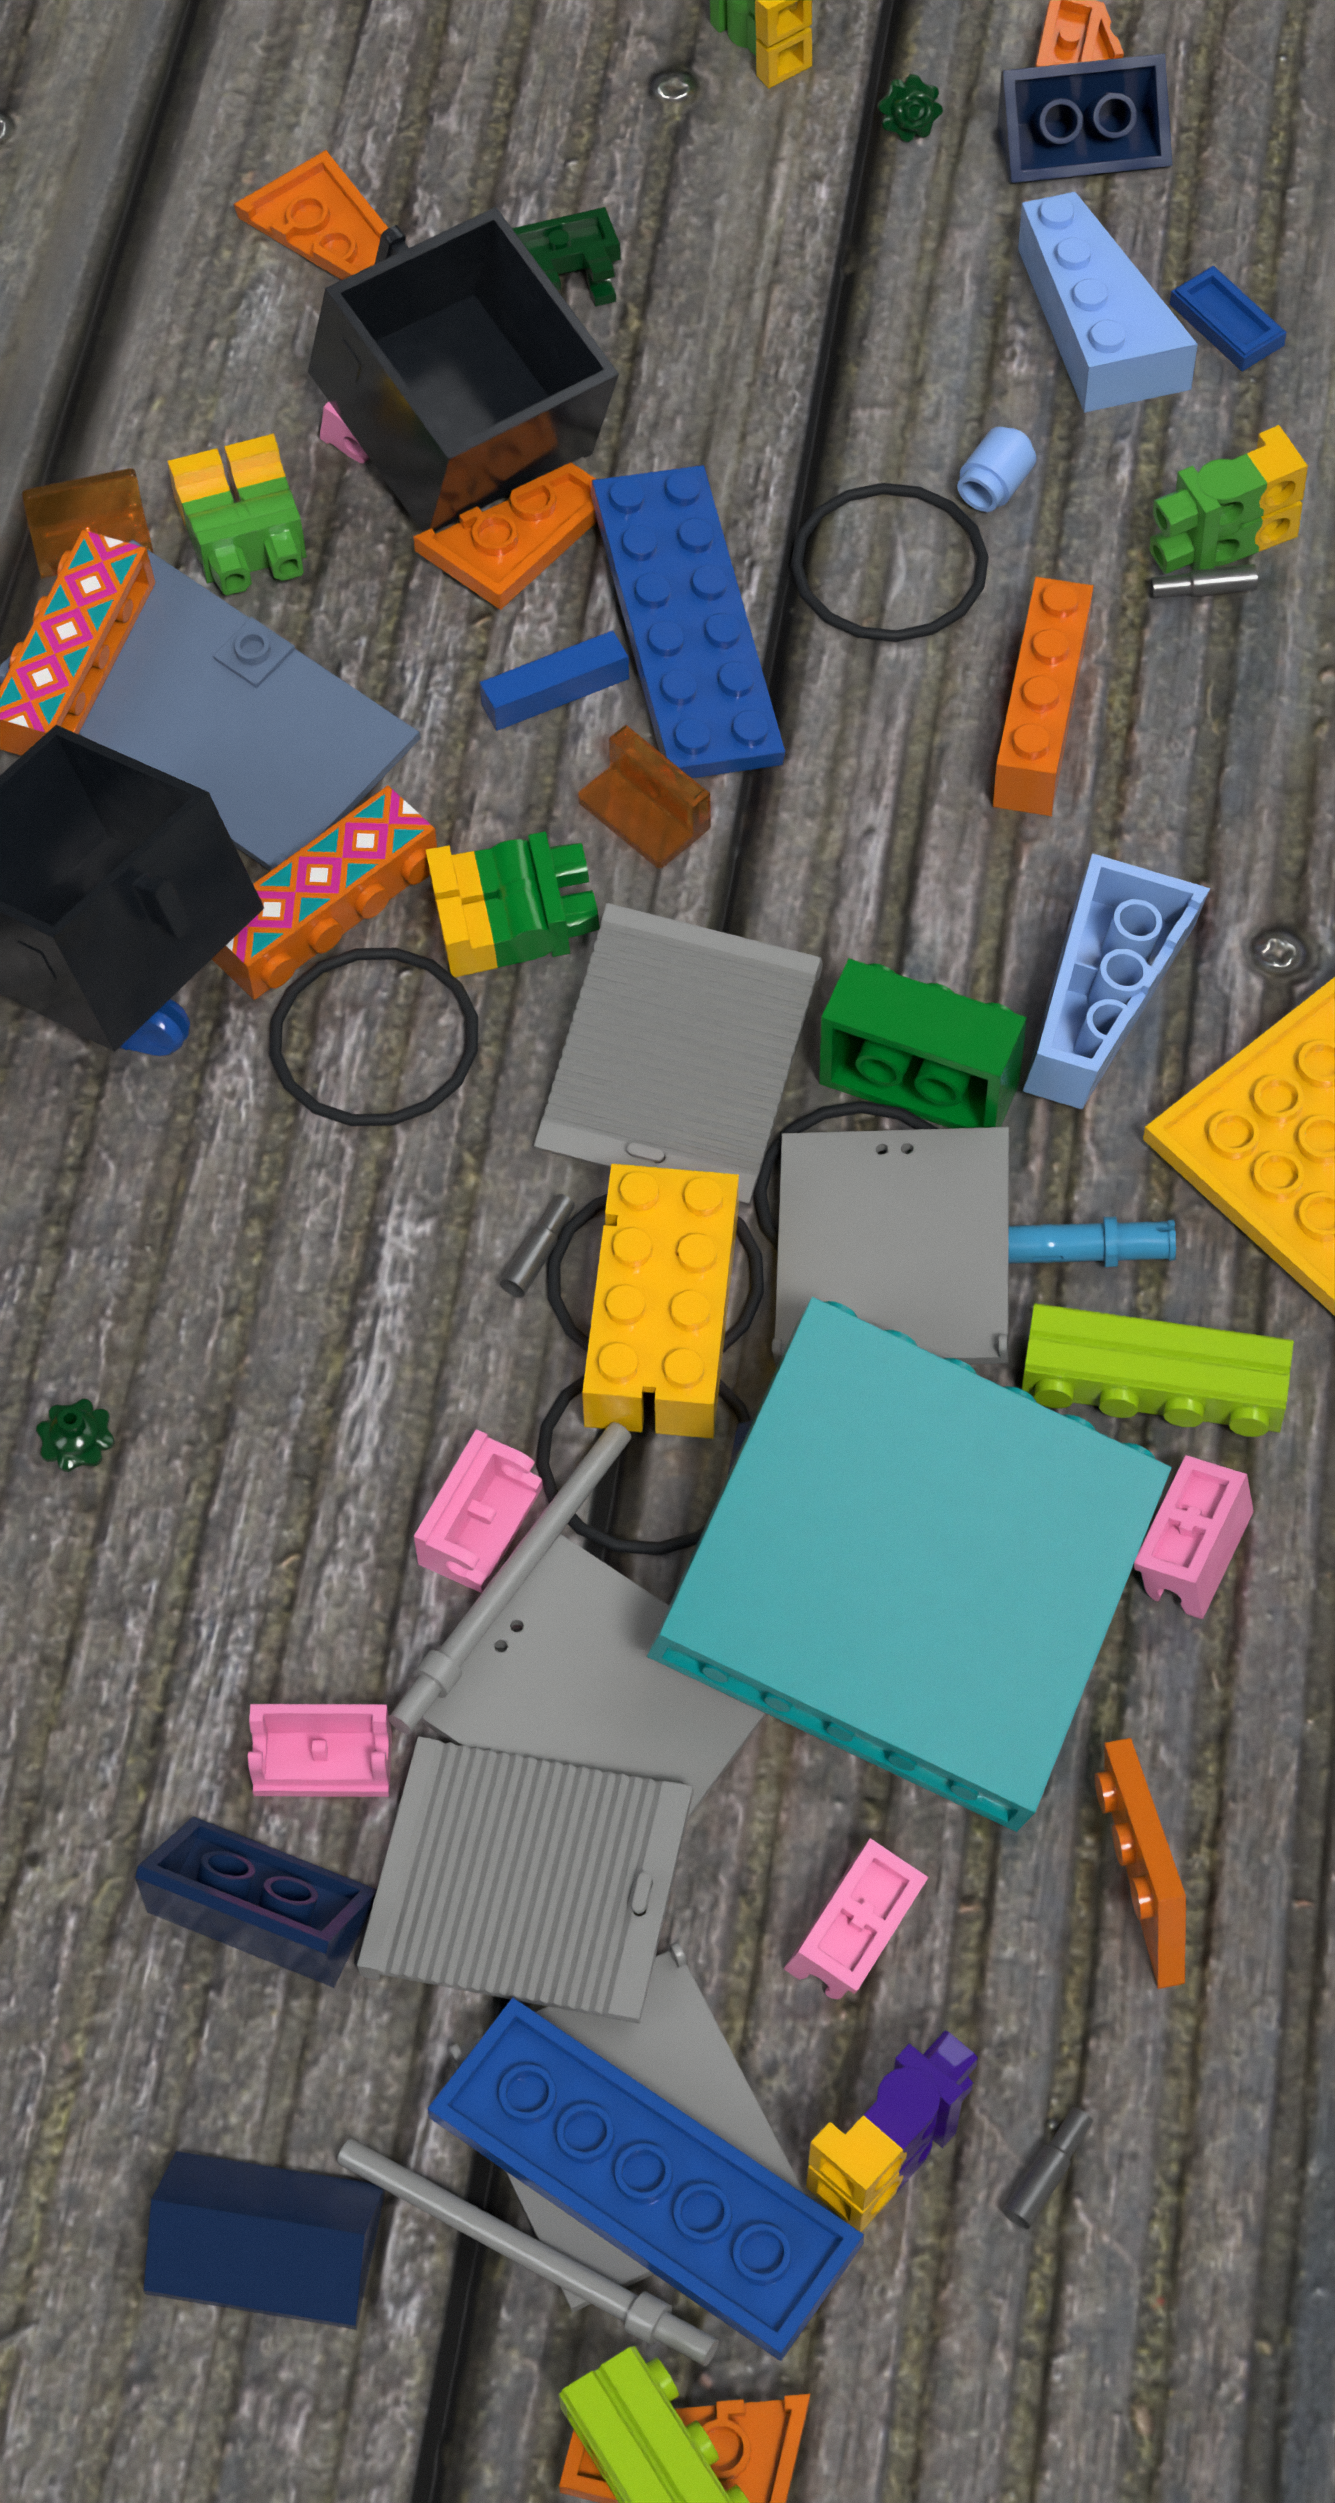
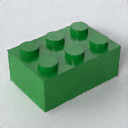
[819,958,1027,1129]

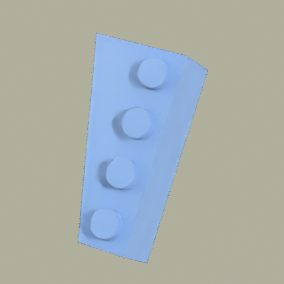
[1018,192,1198,413]
[1023,853,1210,1109]

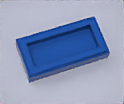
[1169,265,1287,372]

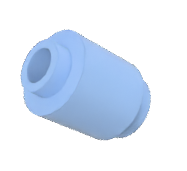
[957,427,1036,512]

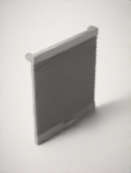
[534,903,823,1206]
[772,1127,1009,1368]
[420,1534,767,1821]
[357,1736,694,2024]
[449,1942,805,2313]

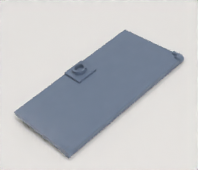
[0,539,421,871]

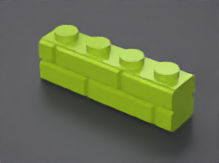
[1022,1303,1294,1437]
[559,2346,750,2503]

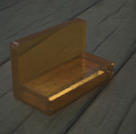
[22,468,153,579]
[578,725,711,868]

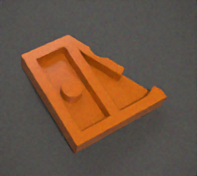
[1034,0,1124,67]

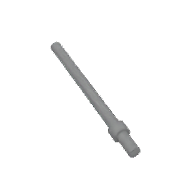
[388,1422,631,1734]
[337,2138,719,2366]

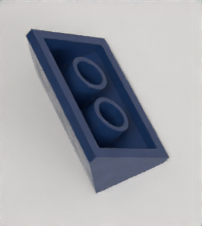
[997,53,1173,183]
[135,1816,377,1988]
[144,2151,386,2330]

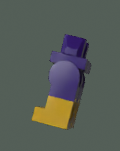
[806,2030,978,2232]

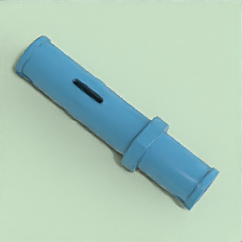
[1009,1216,1176,1267]

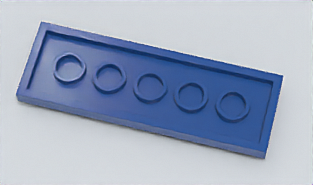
[590,465,785,782]
[427,1997,864,2361]

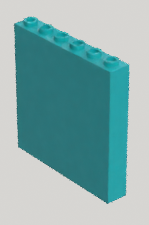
[646,1297,1172,1832]

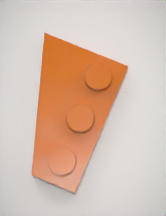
[413,462,597,610]

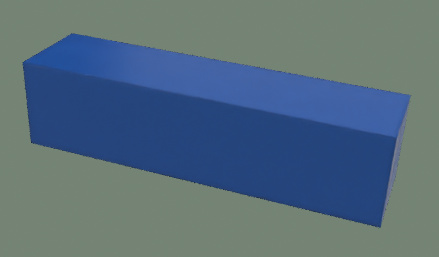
[479,630,629,731]

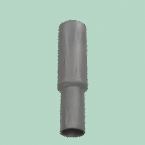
[1150,564,1258,598]
[500,1194,575,1298]
[1002,2107,1093,2229]

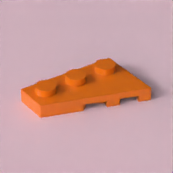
[233,150,388,280]
[1095,1738,1186,1989]
[559,2394,810,2503]

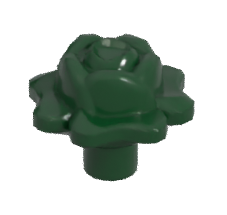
[877,74,943,142]
[36,1399,115,1472]

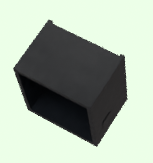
[308,207,619,533]
[0,725,264,1052]

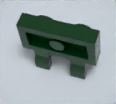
[512,207,621,307]

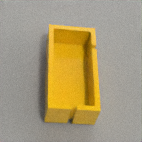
[582,1164,739,1439]

